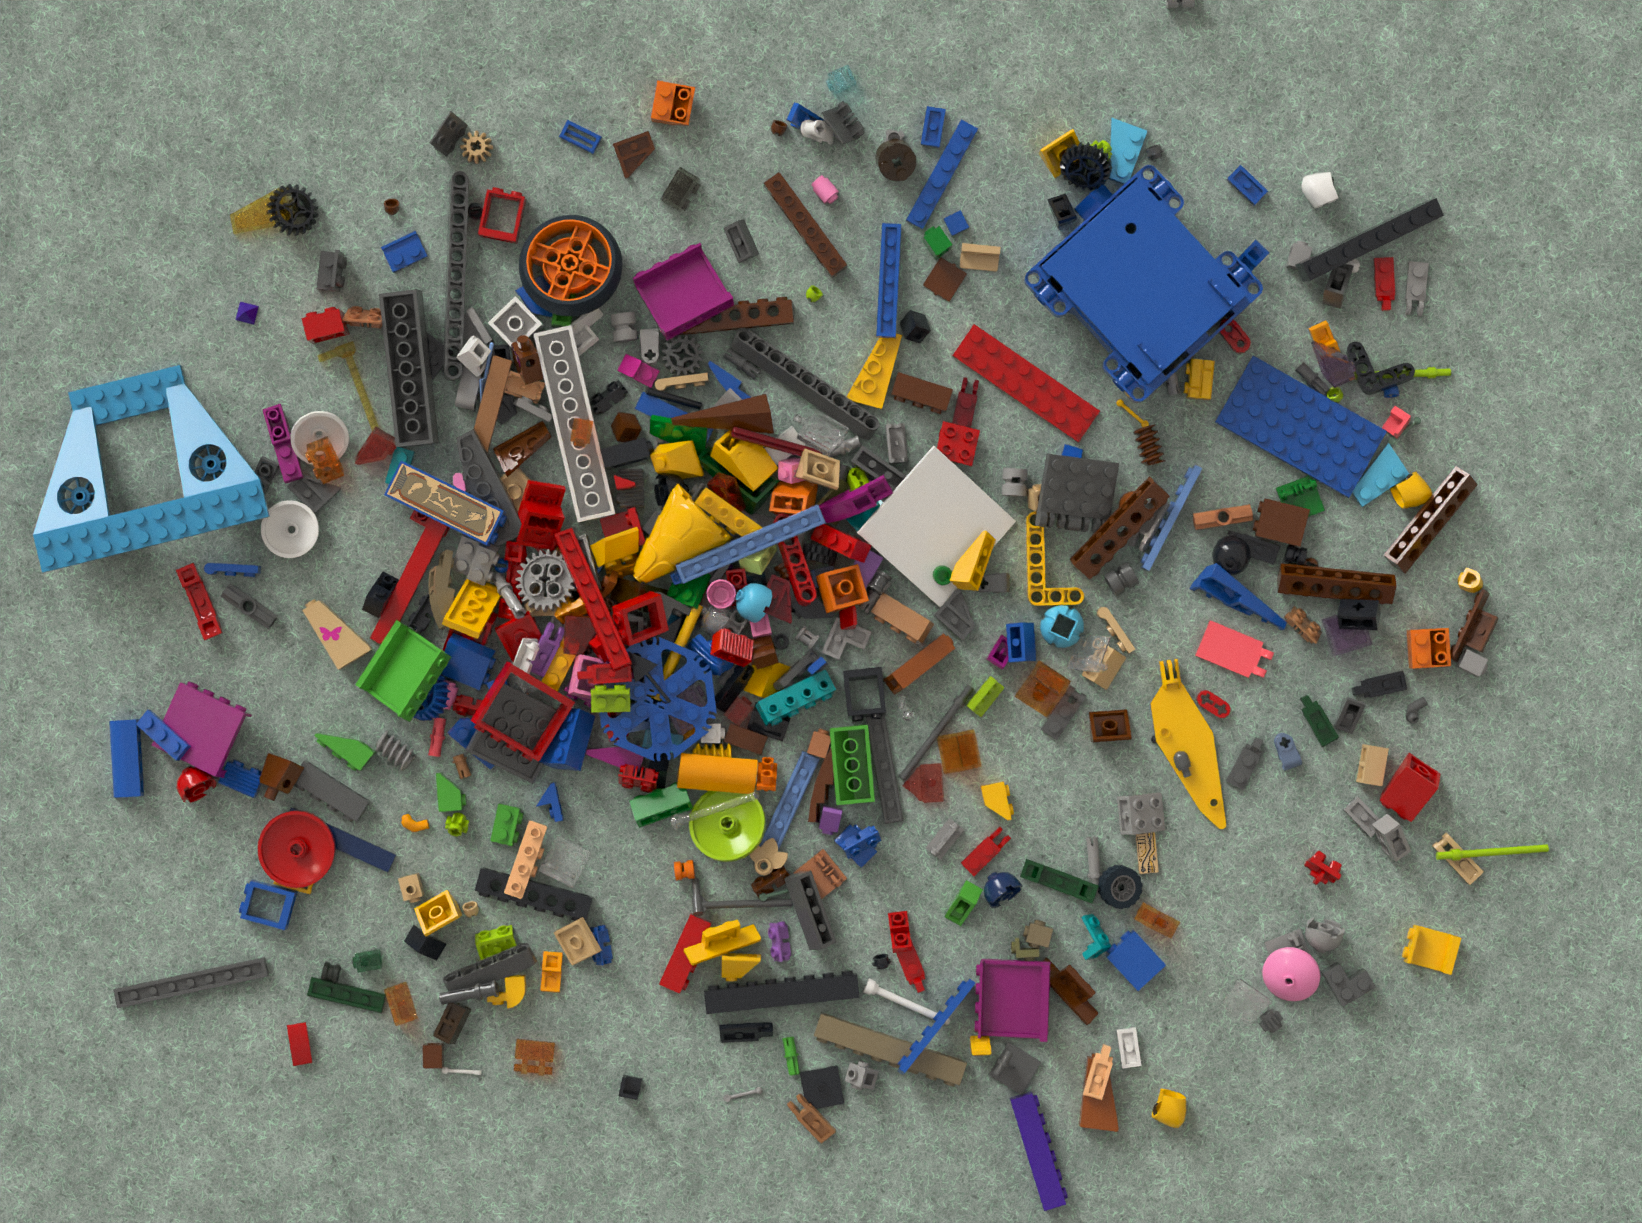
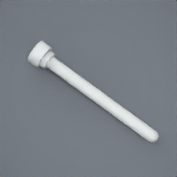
[863,978,950,1025]

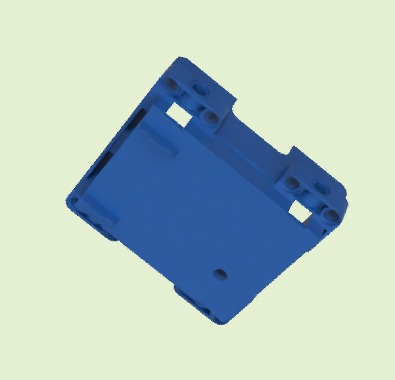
[1024,165,1263,403]

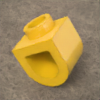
[1458,567,1483,593]

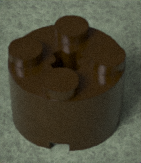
[875,138,916,181]

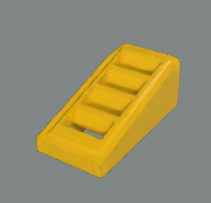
[970,1035,991,1056]

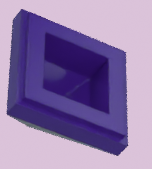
[235,302,259,325]

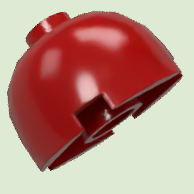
[176,766,217,803]

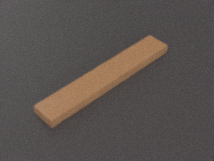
[474,355,513,454]

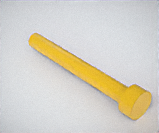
[647,605,703,703]

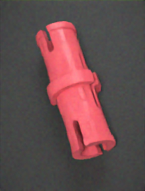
[428,718,447,757]

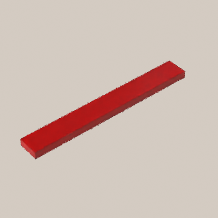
[370,518,448,644]
[554,528,632,672]

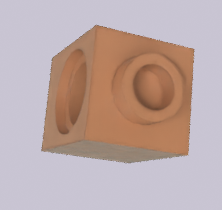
[807,728,831,759]

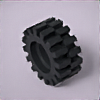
[803,543,838,566]

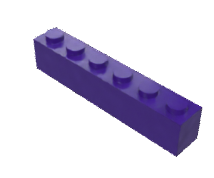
[1010,1091,1068,1211]

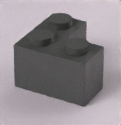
[1320,962,1376,1007]

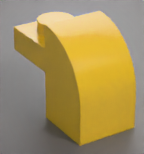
[487,975,526,1009]

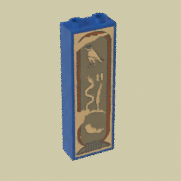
[384,461,507,547]

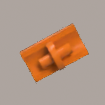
[756,757,777,792]

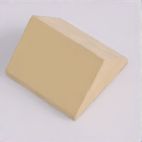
[795,449,840,490]

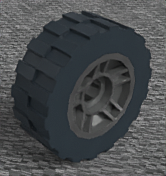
[1098,865,1143,909]

